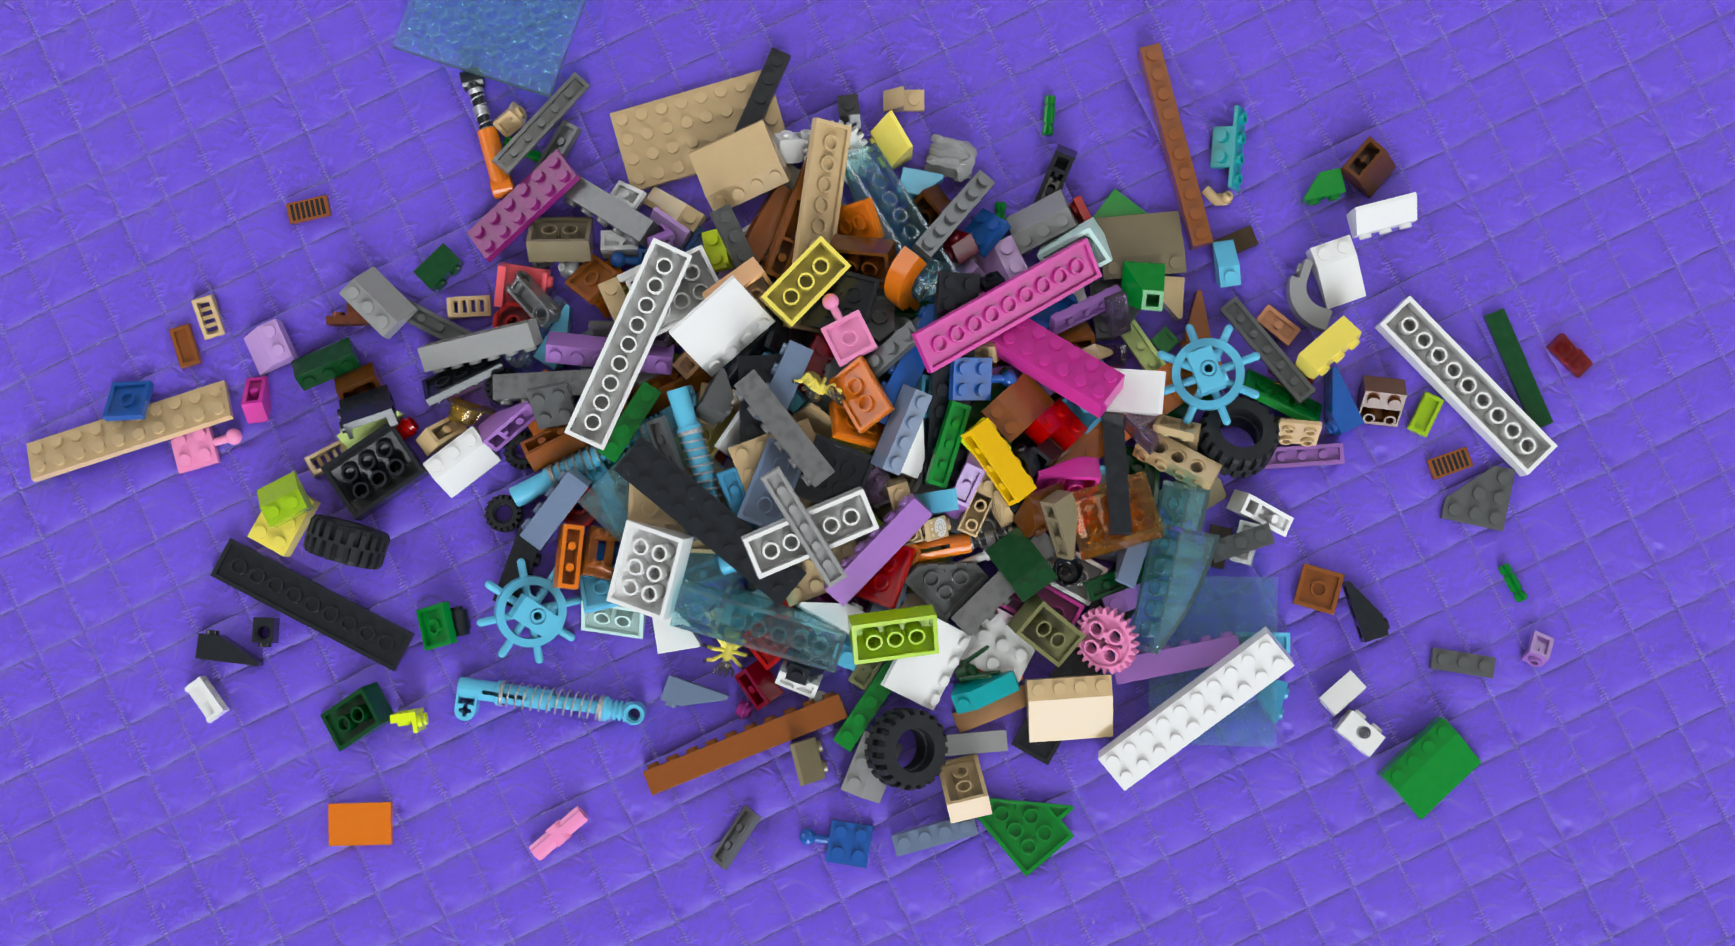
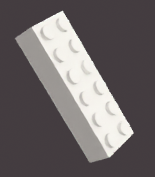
[741,486,879,579]

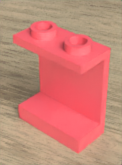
[494,262,554,307]

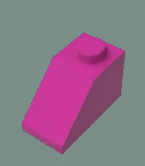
[241,376,271,424]

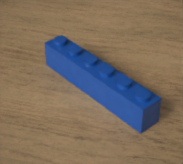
[879,303,935,426]

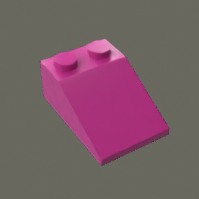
[1031,457,1101,504]

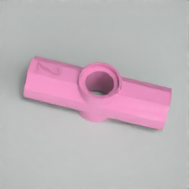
[529,806,589,861]

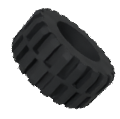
[1197,396,1280,478]
[303,514,390,570]
[864,707,948,790]

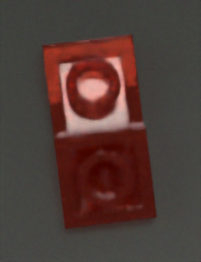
[1546,333,1593,378]

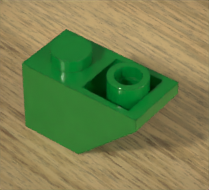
[1301,168,1346,206]

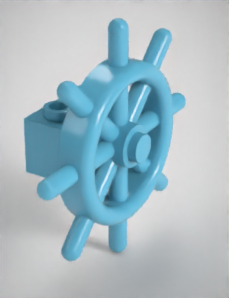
[1157,324,1260,425]
[477,558,582,664]

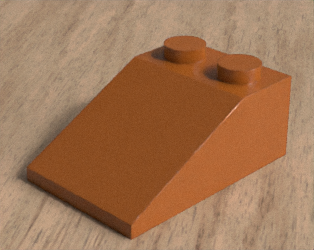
[979,373,1054,444]

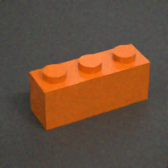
[553,524,585,590]

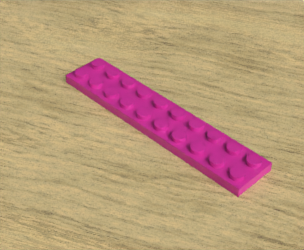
[911,238,1102,373]

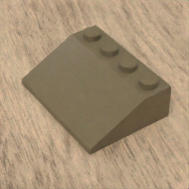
[1096,211,1187,280]

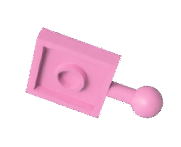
[821,293,878,367]
[170,426,242,474]

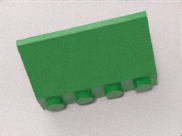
[1376,716,1481,820]

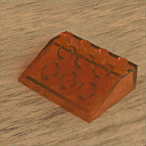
[1072,471,1164,561]

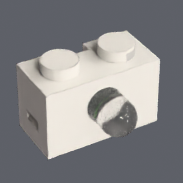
[1333,709,1386,757]

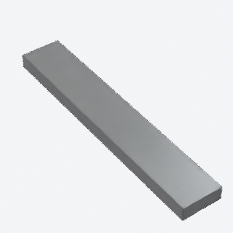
[760,466,847,588]

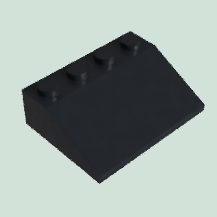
[321,422,430,521]

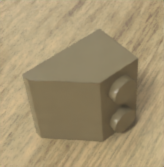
[790,736,829,786]

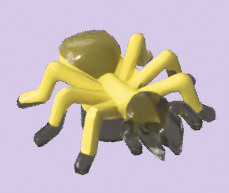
[792,371,846,406]
[702,626,752,678]

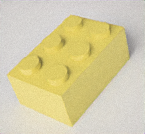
[247,495,321,557]

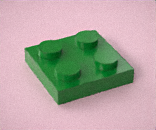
[416,601,457,651]

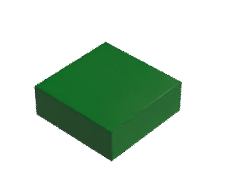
[1150,326,1180,353]

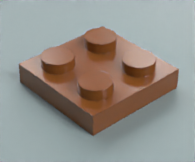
[564,254,619,306]
[1292,563,1345,615]

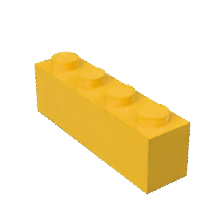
[961,417,1037,506]

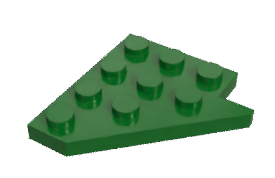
[977,798,1074,877]

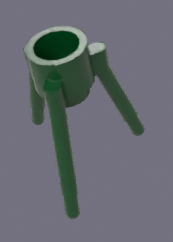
[955,645,1001,682]

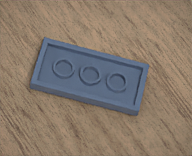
[737,437,802,527]

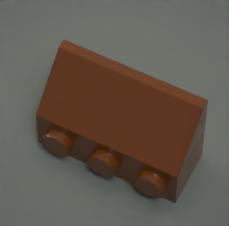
[829,234,897,288]

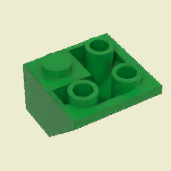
[1120,261,1165,311]

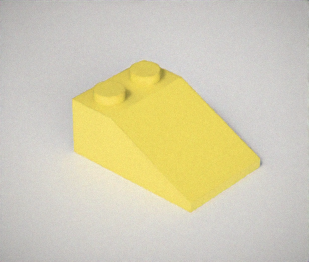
[869,110,913,171]

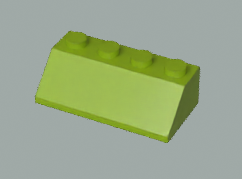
[848,604,939,665]

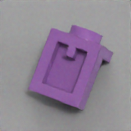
[647,223,675,251]
[1522,631,1554,667]

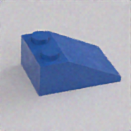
[1324,366,1364,437]

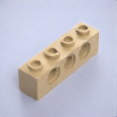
[1132,426,1222,494]

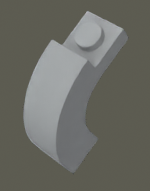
[1286,258,1332,333]

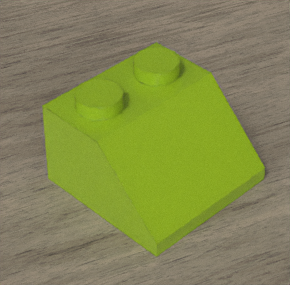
[257,471,314,528]

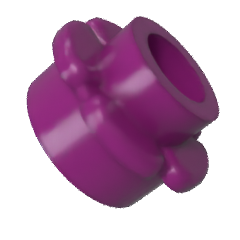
[735,700,753,720]

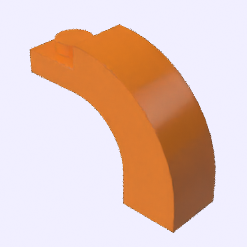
[884,246,927,311]

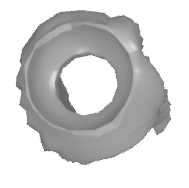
[924,134,977,182]

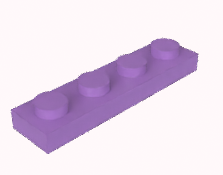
[1049,284,1122,335]
[1261,443,1345,470]

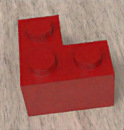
[1024,398,1088,452]

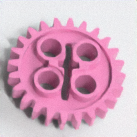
[1076,606,1140,674]

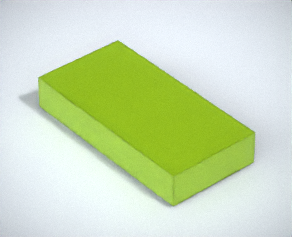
[1406,391,1444,438]

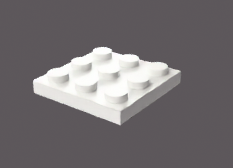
[961,608,1035,683]

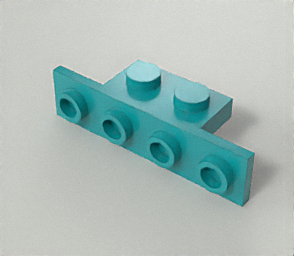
[1210,105,1248,191]

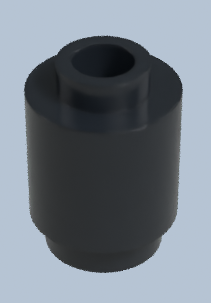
[450,606,471,637]

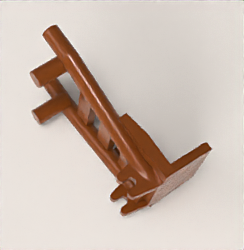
[580,525,623,580]

